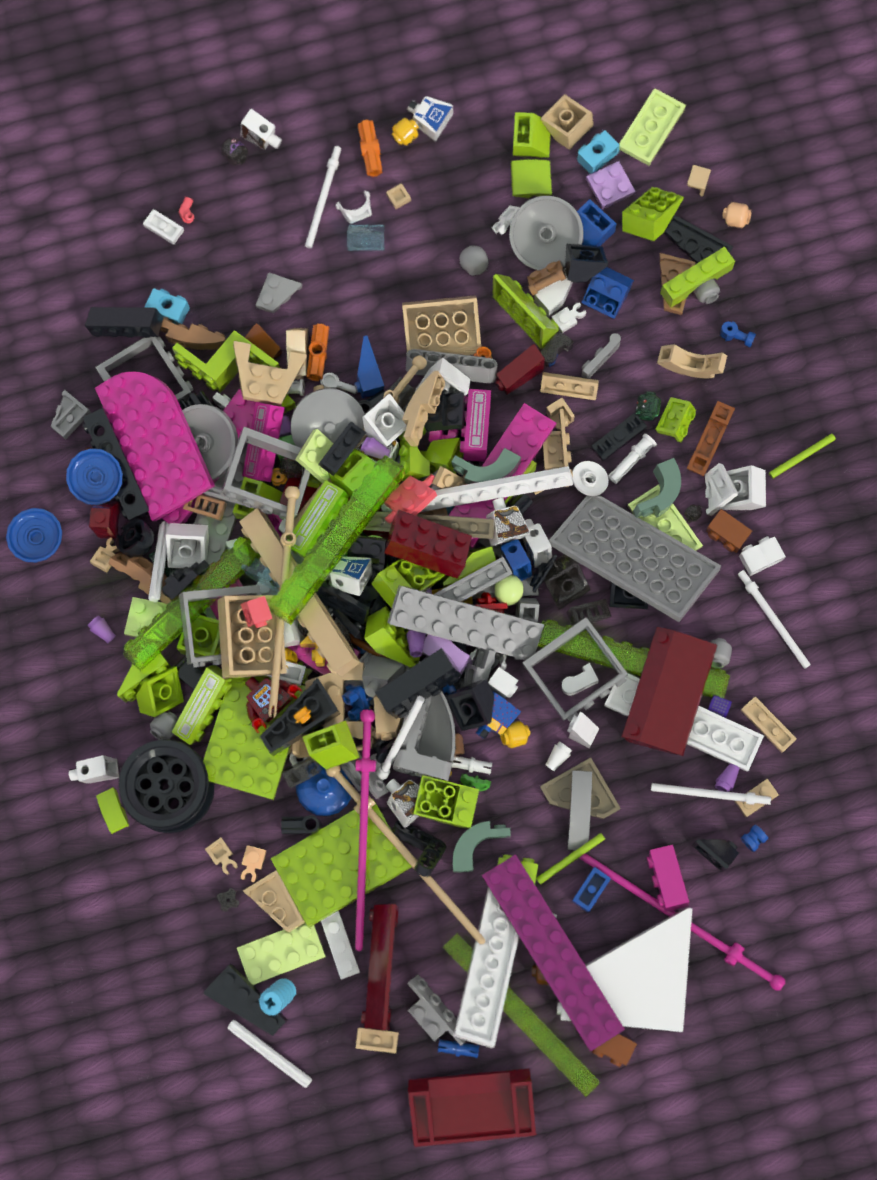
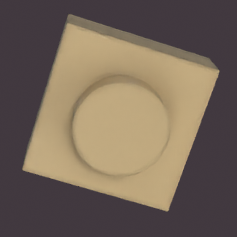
[386,183,411,210]

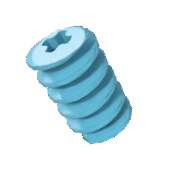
[259,979,296,1015]

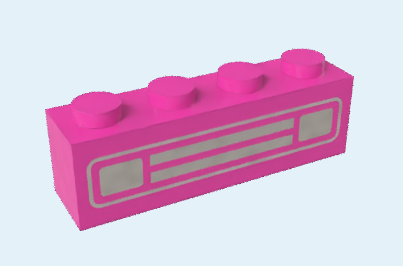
[460,389,491,462]
[242,402,285,482]

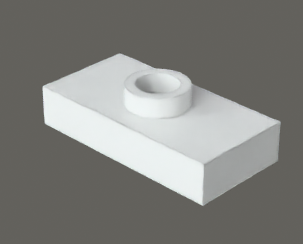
[143,209,184,245]

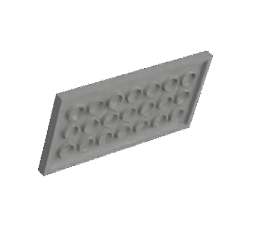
[549,495,721,622]

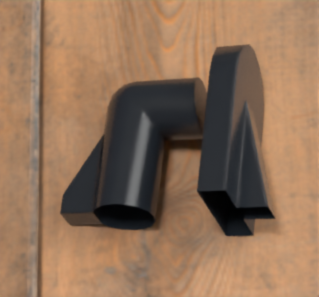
[372,739,394,764]

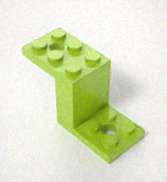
[172,330,280,393]

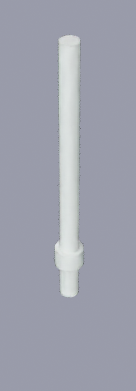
[305,146,341,248]
[738,570,811,669]
[376,696,425,782]
[651,783,771,805]

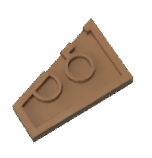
[659,253,696,315]

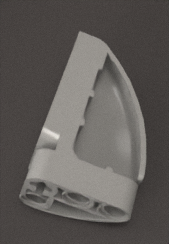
[393,692,455,781]

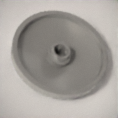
[509,196,584,270]
[291,388,365,448]
[182,404,238,480]

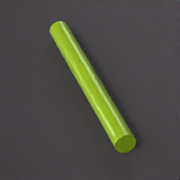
[769,433,836,479]
[536,833,605,884]

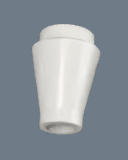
[545,741,572,771]

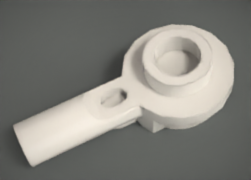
[320,373,356,394]

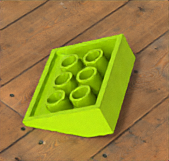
[493,274,559,350]

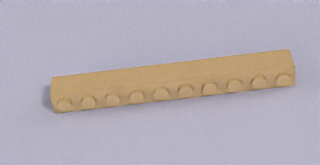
[239,508,361,676]

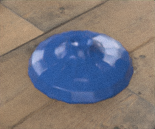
[66,449,123,505]
[6,508,62,563]
[296,763,353,816]

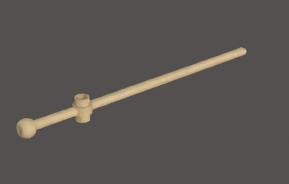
[284,355,427,533]
[268,486,300,718]
[325,765,485,945]

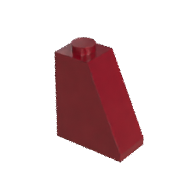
[495,344,545,395]
[89,501,120,539]

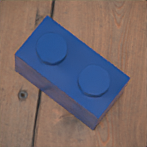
[571,867,611,913]

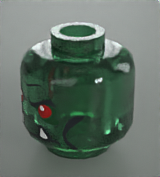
[635,391,661,421]

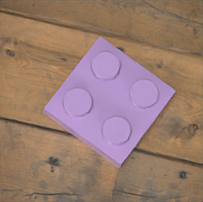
[586,161,635,209]

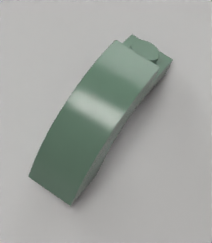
[452,448,521,484]
[633,458,681,518]
[453,821,511,873]

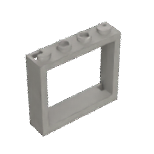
[96,336,194,402]
[220,427,310,520]
[179,585,261,667]
[523,617,628,722]

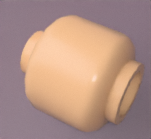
[723,202,751,228]

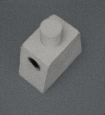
[362,655,406,697]

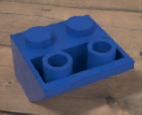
[577,199,616,246]
[582,267,634,319]

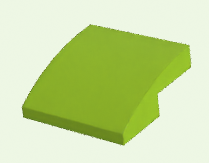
[511,160,552,198]

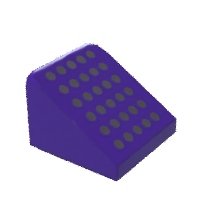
[707,695,732,718]

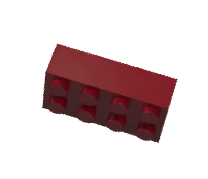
[384,510,472,579]

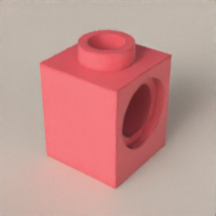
[241,596,272,628]

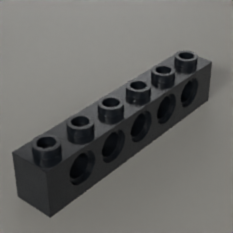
[82,408,149,520]

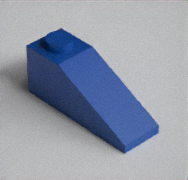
[354,336,384,398]

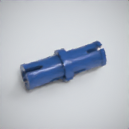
[438,1039,479,1058]

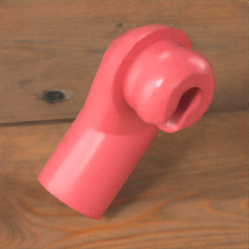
[179,197,194,223]

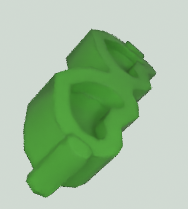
[460,773,491,791]

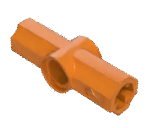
[358,120,383,177]
[306,323,329,381]

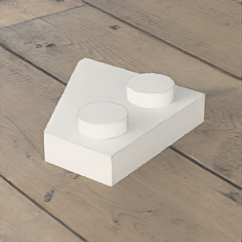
[705,463,738,516]

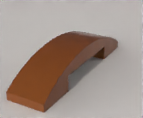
[687,401,735,477]

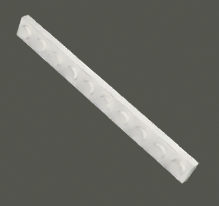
[381,466,573,512]

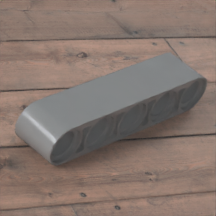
[406,349,497,383]

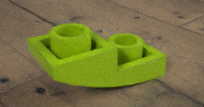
[96,787,129,834]

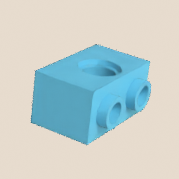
[577,130,620,174]
[144,288,190,325]

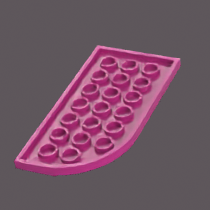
[95,372,215,521]

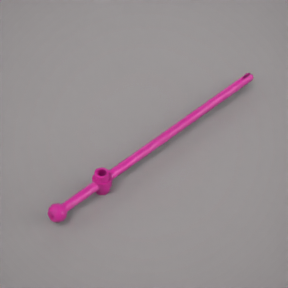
[355,710,376,951]
[579,853,785,991]

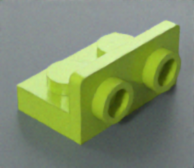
[656,397,696,442]

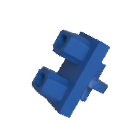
[342,684,374,721]

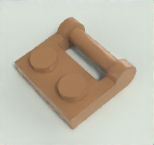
[527,260,567,296]

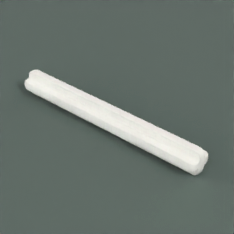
[148,521,170,603]
[227,1020,312,1088]

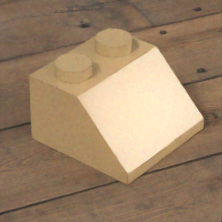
[541,94,593,150]

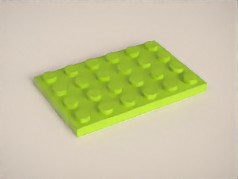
[203,676,305,800]
[271,799,412,928]

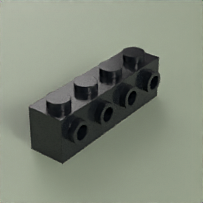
[85,307,164,338]

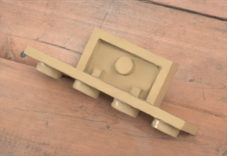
[543,409,573,487]

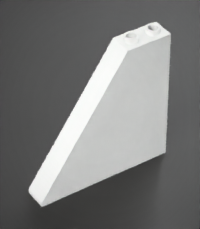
[557,907,692,1032]

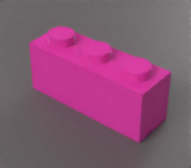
[646,845,689,912]

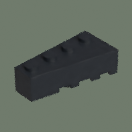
[260,677,340,756]

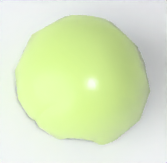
[494,575,524,606]

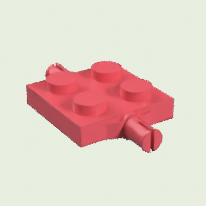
[383,474,437,524]

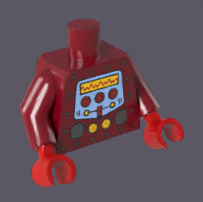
[245,676,303,733]

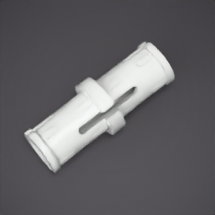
[452,755,492,775]

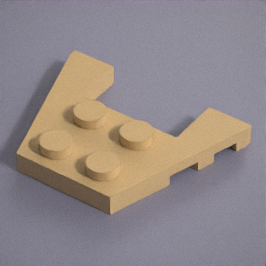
[233,341,307,406]
[305,662,364,739]

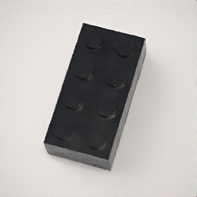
[375,648,462,719]

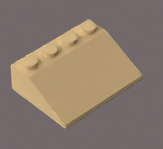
[402,295,481,355]
[217,595,287,678]

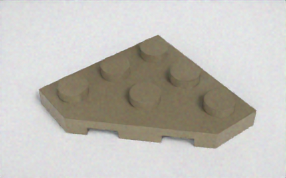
[540,758,621,819]

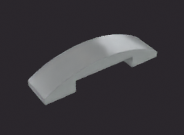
[568,770,592,850]

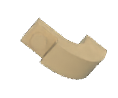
[657,344,727,378]

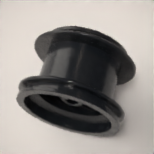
[119,740,214,833]

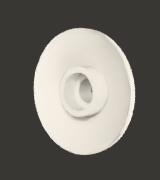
[572,461,609,496]

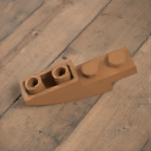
[160,317,226,350]
[108,552,179,605]

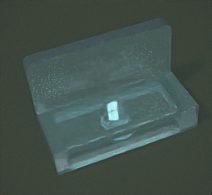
[347,225,385,251]
[241,558,280,592]

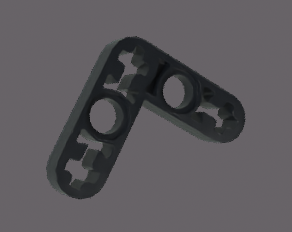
[392,820,447,877]

